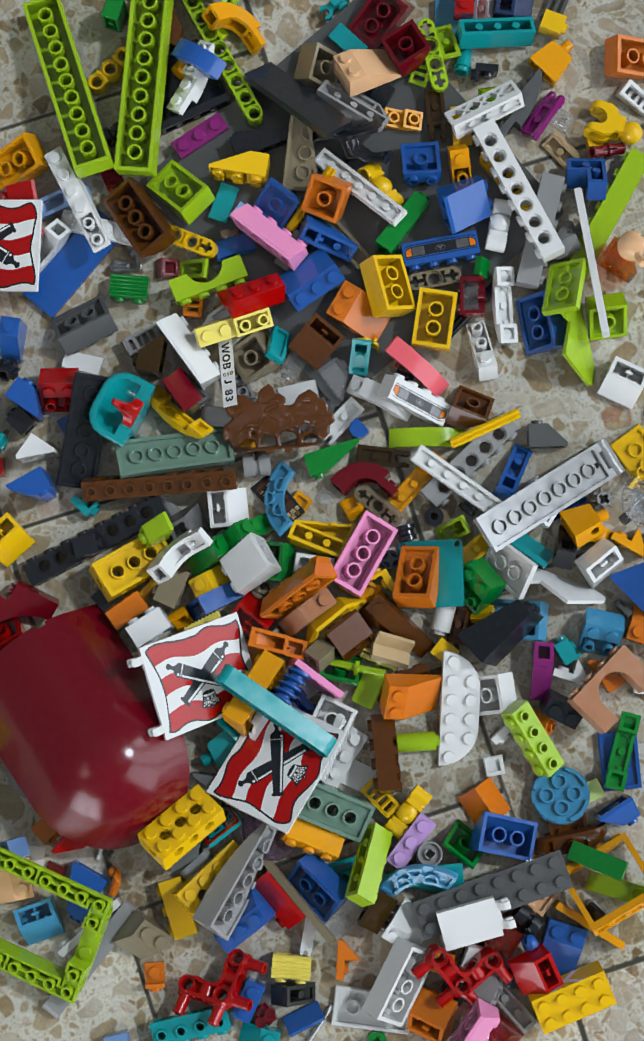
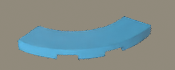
[264,461,296,537]
[379,864,459,898]

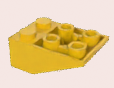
[208,151,270,188]

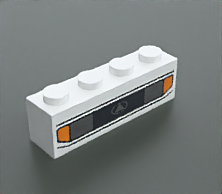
[377,373,451,427]

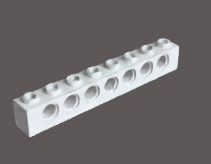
[472,118,565,264]

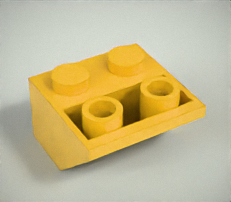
[0,512,36,568]

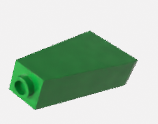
[374,191,431,255]

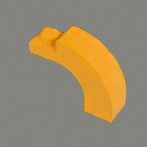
[201,2,266,56]

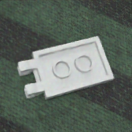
[436,895,516,951]

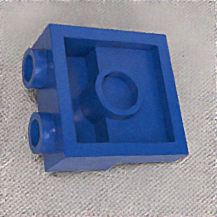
[400,141,442,186]

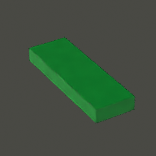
[567,840,629,881]

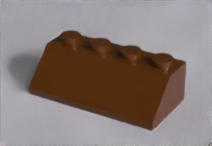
[101,177,178,258]

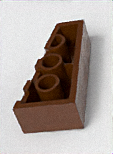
[367,714,403,794]

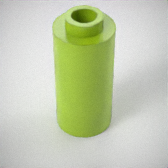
[396,731,440,753]

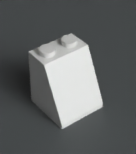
[219,532,282,595]

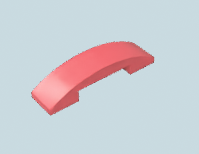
[384,336,449,396]

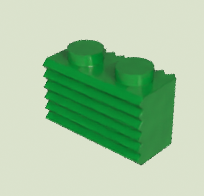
[100,0,129,33]
[109,273,150,305]

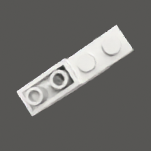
[166,39,215,116]

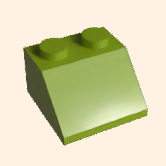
[585,292,628,341]

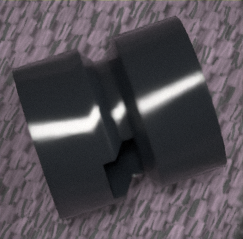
[510,904,545,936]

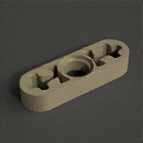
[408,266,461,292]
[354,483,402,527]

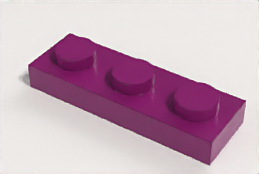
[171,112,229,160]

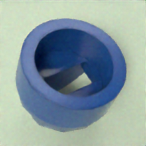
[521,934,539,951]

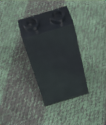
[457,599,544,666]

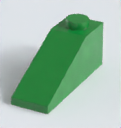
[303,438,359,480]

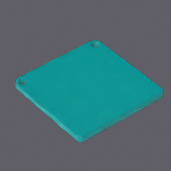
[398,539,465,609]

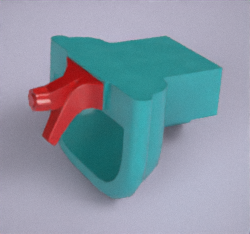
[89,372,156,447]

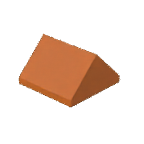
[457,777,511,825]

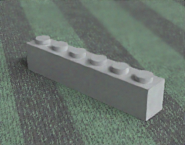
[515,172,567,290]

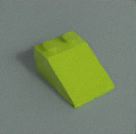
[146,159,215,225]

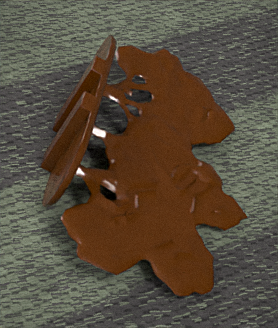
[223,384,335,454]

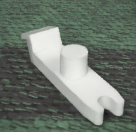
[300,917,316,957]

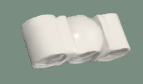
[485,198,512,253]

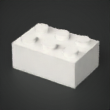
[125,606,175,648]

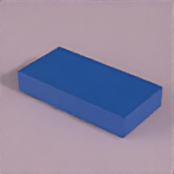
[282,1001,326,1037]

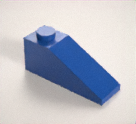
[298,213,358,262]
[493,443,533,501]

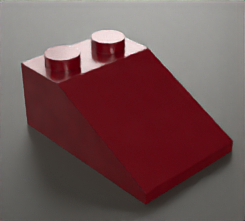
[347,0,415,49]

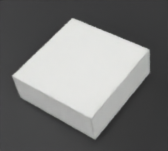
[483,754,505,777]

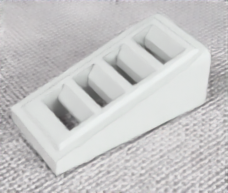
[615,79,644,117]

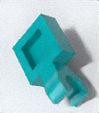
[319,0,349,22]

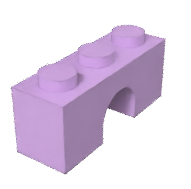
[386,812,436,869]

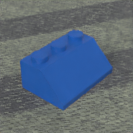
[279,248,346,312]
[516,290,566,355]
[6,466,59,502]
[469,811,538,861]
[287,854,348,923]
[214,888,276,954]

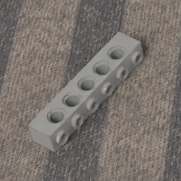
[420,411,519,508]

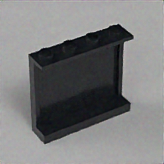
[161,39,232,135]

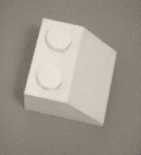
[479,672,517,716]

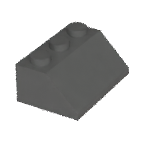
[50,295,118,356]

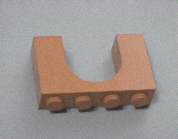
[567,644,644,734]

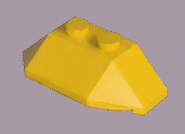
[306,597,368,650]

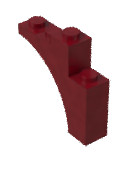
[0,579,59,622]

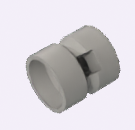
[242,451,271,478]
[415,841,443,866]

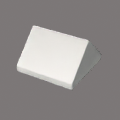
[16,433,60,463]

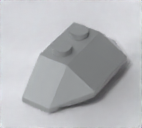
[316,80,391,132]

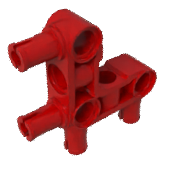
[411,943,513,1008]
[172,948,268,1028]

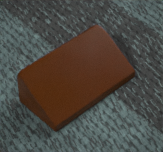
[446,606,474,646]

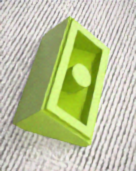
[351,666,384,710]

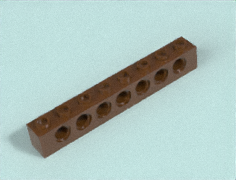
[81,465,239,501]

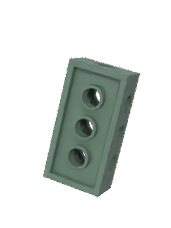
[298,780,376,843]

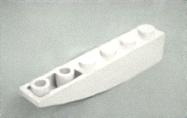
[44,146,111,253]

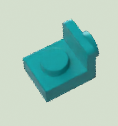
[70,495,101,518]

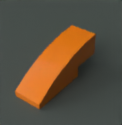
[247,627,308,661]

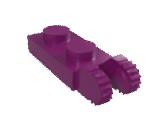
[520,91,565,141]

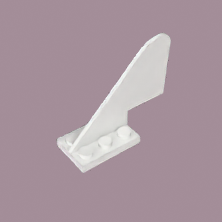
[485,544,606,604]

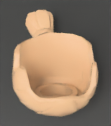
[617,230,644,268]

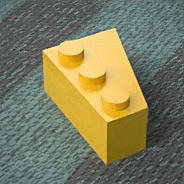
[286,520,355,562]

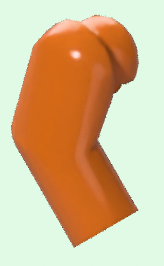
[107,866,121,897]

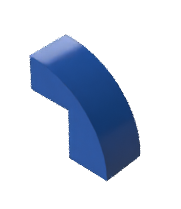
[172,38,227,80]

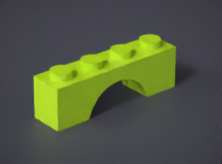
[168,254,248,306]

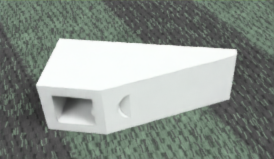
[465,320,498,382]

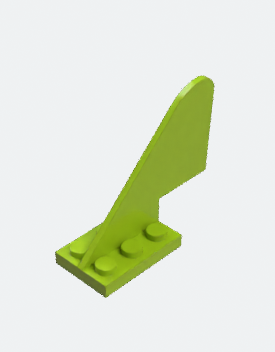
[542,258,595,386]

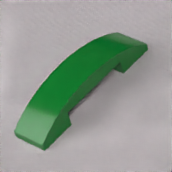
[604,711,641,792]

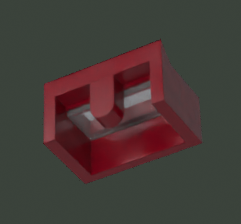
[457,276,486,318]

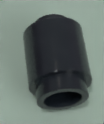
[423,507,444,528]

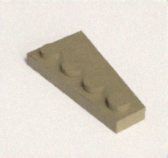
[282,114,317,192]

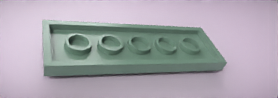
[114,427,235,479]

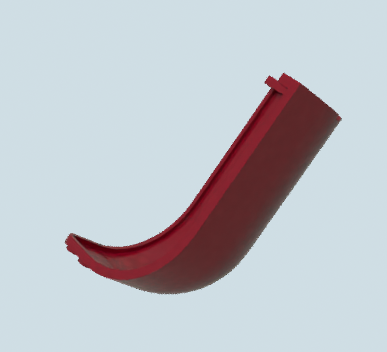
[0,604,190,849]

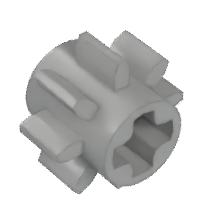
[590,487,615,510]

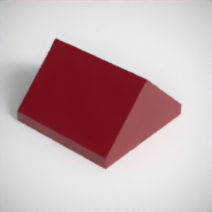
[161,367,203,412]

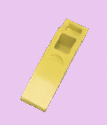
[194,307,274,348]

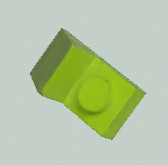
[435,24,461,60]

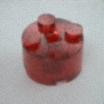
[484,928,524,959]

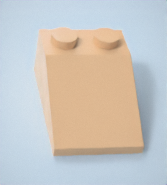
[333,49,401,97]
[0,856,38,904]

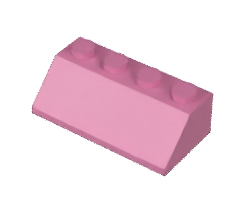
[230,203,308,271]
[332,510,398,597]
[449,998,500,1041]

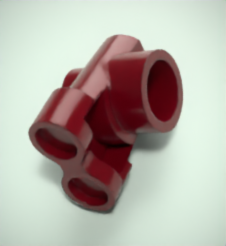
[254,1002,277,1028]

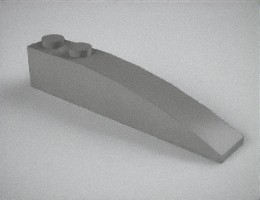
[192,822,277,941]

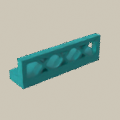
[510,533,554,569]

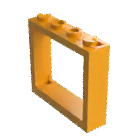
[565,832,644,936]

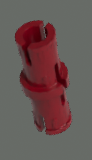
[588,142,626,158]

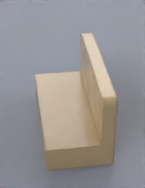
[370,631,415,669]

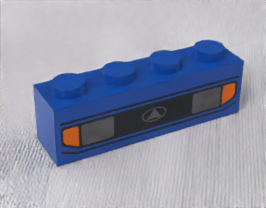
[400,230,480,272]

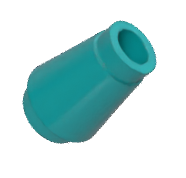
[453,49,472,77]

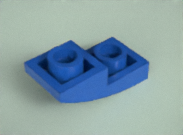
[215,234,256,261]

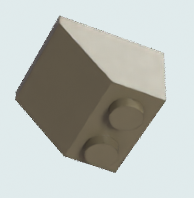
[294,42,338,89]
[233,331,283,384]
[151,571,192,610]
[112,909,172,959]

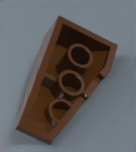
[358,590,435,658]

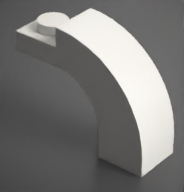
[39,218,71,274]
[346,375,411,421]
[146,527,213,585]

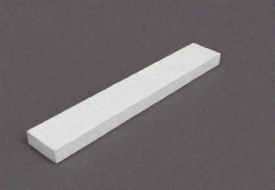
[315,147,408,227]
[410,444,503,513]

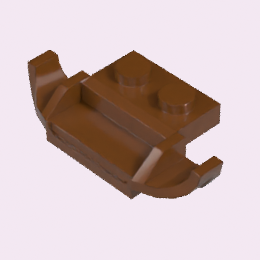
[534,813,607,855]

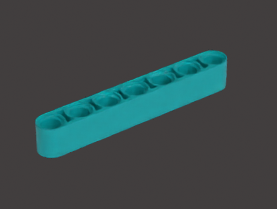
[215,664,337,758]

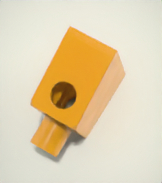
[527,39,574,88]
[560,504,609,549]

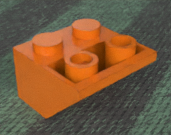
[406,986,458,1041]

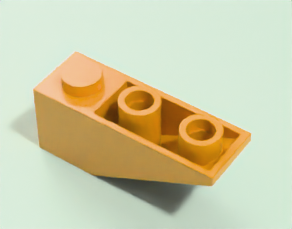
[447,144,472,183]

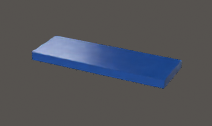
[23,208,117,319]

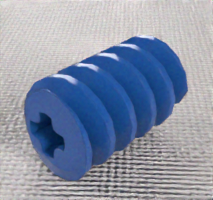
[272,664,311,706]

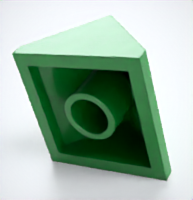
[320,652,363,686]
[440,819,483,870]

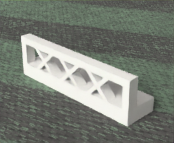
[444,80,525,140]

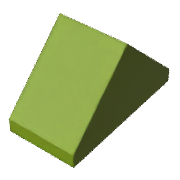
[179,258,210,282]
[435,515,472,540]

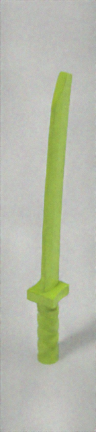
[304,657,386,677]

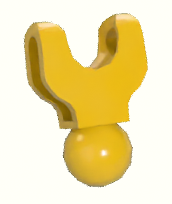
[583,100,643,145]

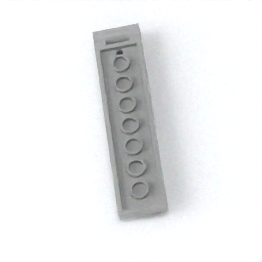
[473,438,625,554]

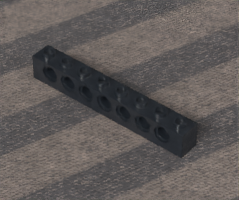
[22,495,171,587]

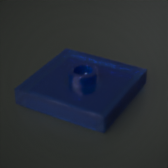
[293,687,314,714]

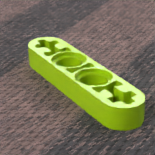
[418,18,448,92]

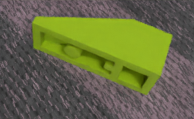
[585,870,644,902]

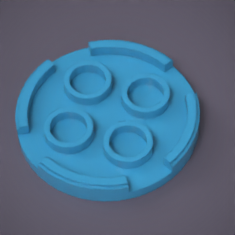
[531,767,590,825]

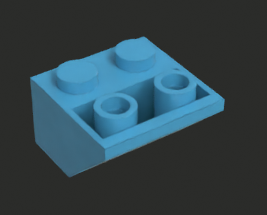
[577,607,625,657]
[13,895,66,946]

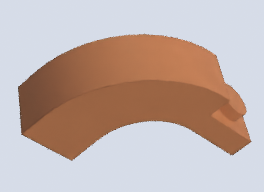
[277,587,337,637]

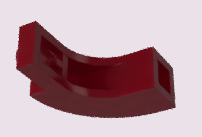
[330,462,399,500]

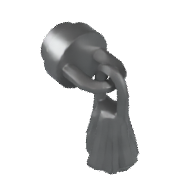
[110,247,142,274]

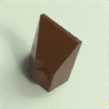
[445,385,495,430]

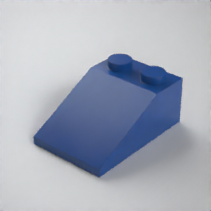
[540,916,588,976]

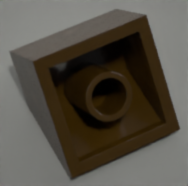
[133,335,168,379]
[357,889,399,935]

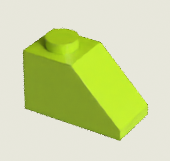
[138,511,174,548]

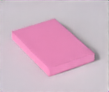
[285,658,344,699]

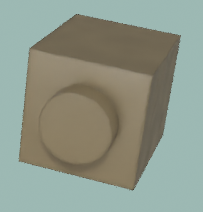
[304,637,335,673]

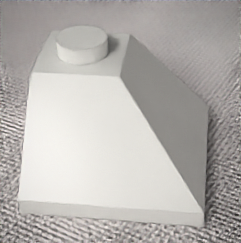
[381,897,424,945]

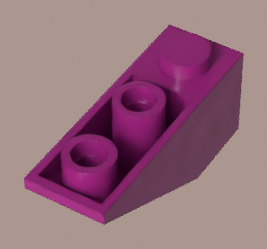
[530,642,554,701]

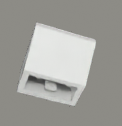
[597,356,644,409]
[207,488,249,530]
[574,537,624,589]

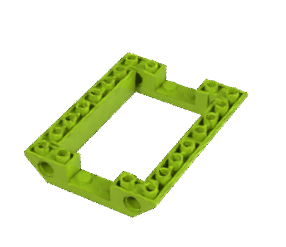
[0,847,113,1004]

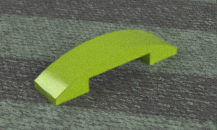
[389,427,465,448]

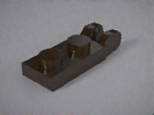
[424,88,447,142]
[356,444,411,469]

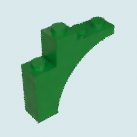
[185,513,274,577]

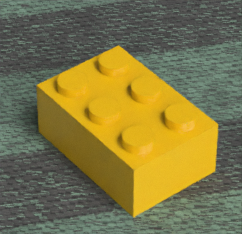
[359,255,417,318]
[411,287,458,353]

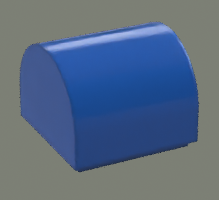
[349,418,369,440]

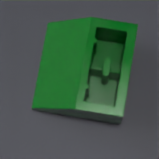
[464,557,507,615]

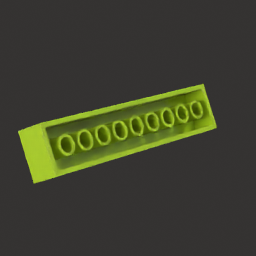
[22,0,114,179]
[114,0,174,177]

